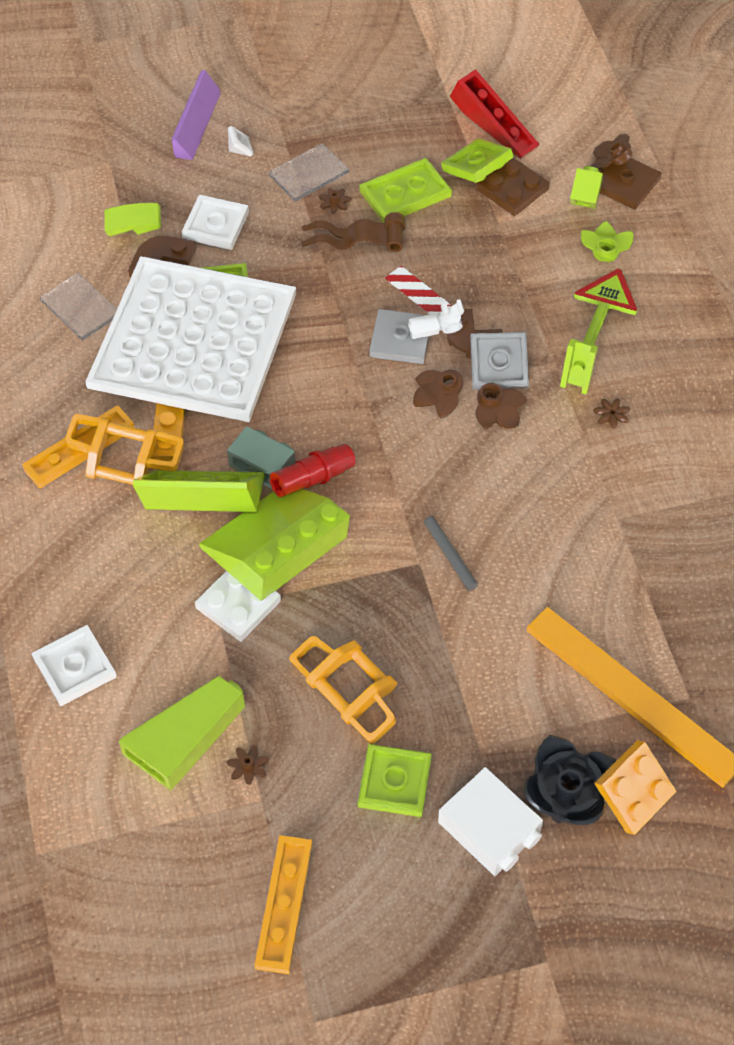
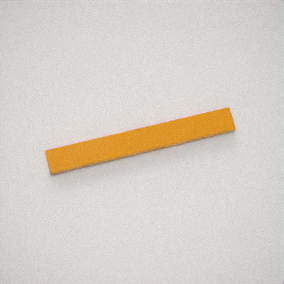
[527,607,734,788]

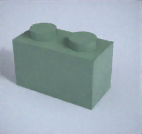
[227,426,296,489]

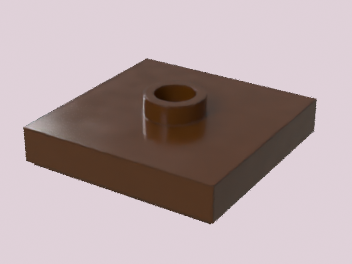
[600,158,662,210]

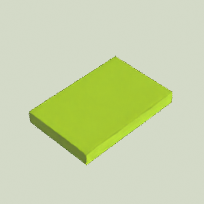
[359,158,452,223]

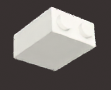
[438,767,543,876]

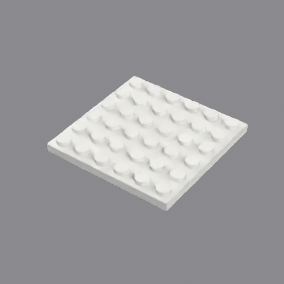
[86,256,296,422]

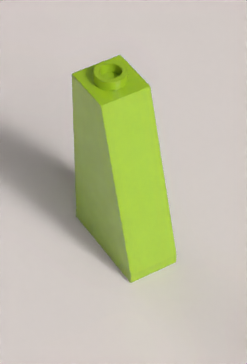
[119,676,245,790]

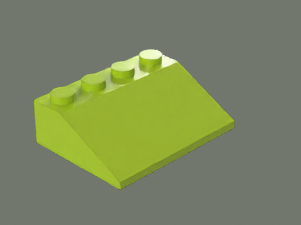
[199,489,350,601]

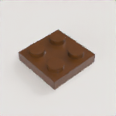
[477,158,550,216]

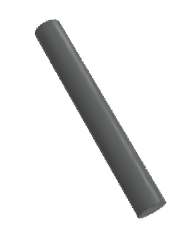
[424,516,478,591]

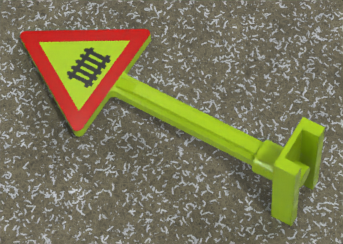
[560,268,637,394]

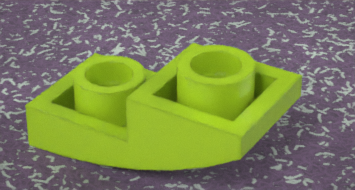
[104,203,161,236]

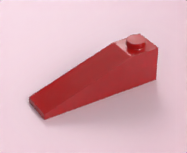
[449,69,540,159]

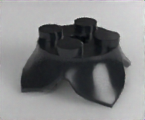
[524,735,617,825]

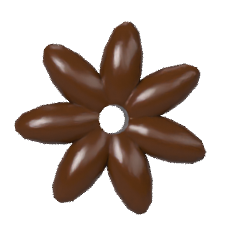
[318,188,352,214]
[593,398,630,429]
[227,746,269,785]

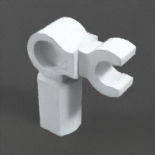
[408,300,464,339]

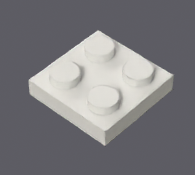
[182,195,249,250]
[195,571,281,642]
[31,625,117,707]

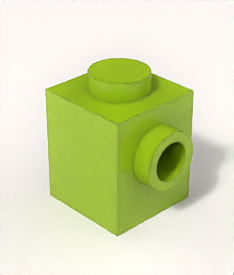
[570,166,603,209]

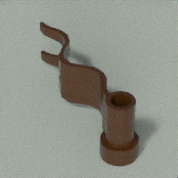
[302,212,405,252]

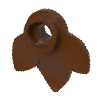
[591,134,632,171]
[413,370,464,419]
[475,383,527,429]

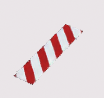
[385,266,475,324]

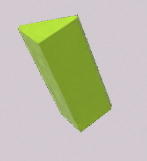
[133,470,265,512]

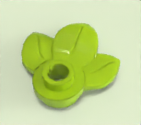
[581,221,634,262]

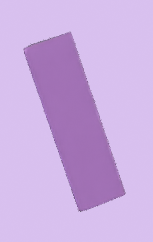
[172,70,221,160]

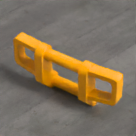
[65,414,185,488]
[289,636,397,744]

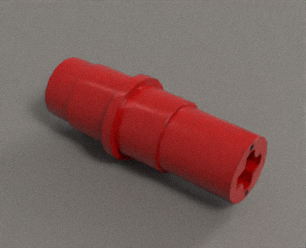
[269,443,356,497]

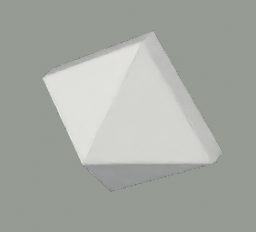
[228,126,253,157]

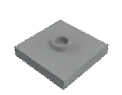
[369,309,429,364]
[470,332,529,390]

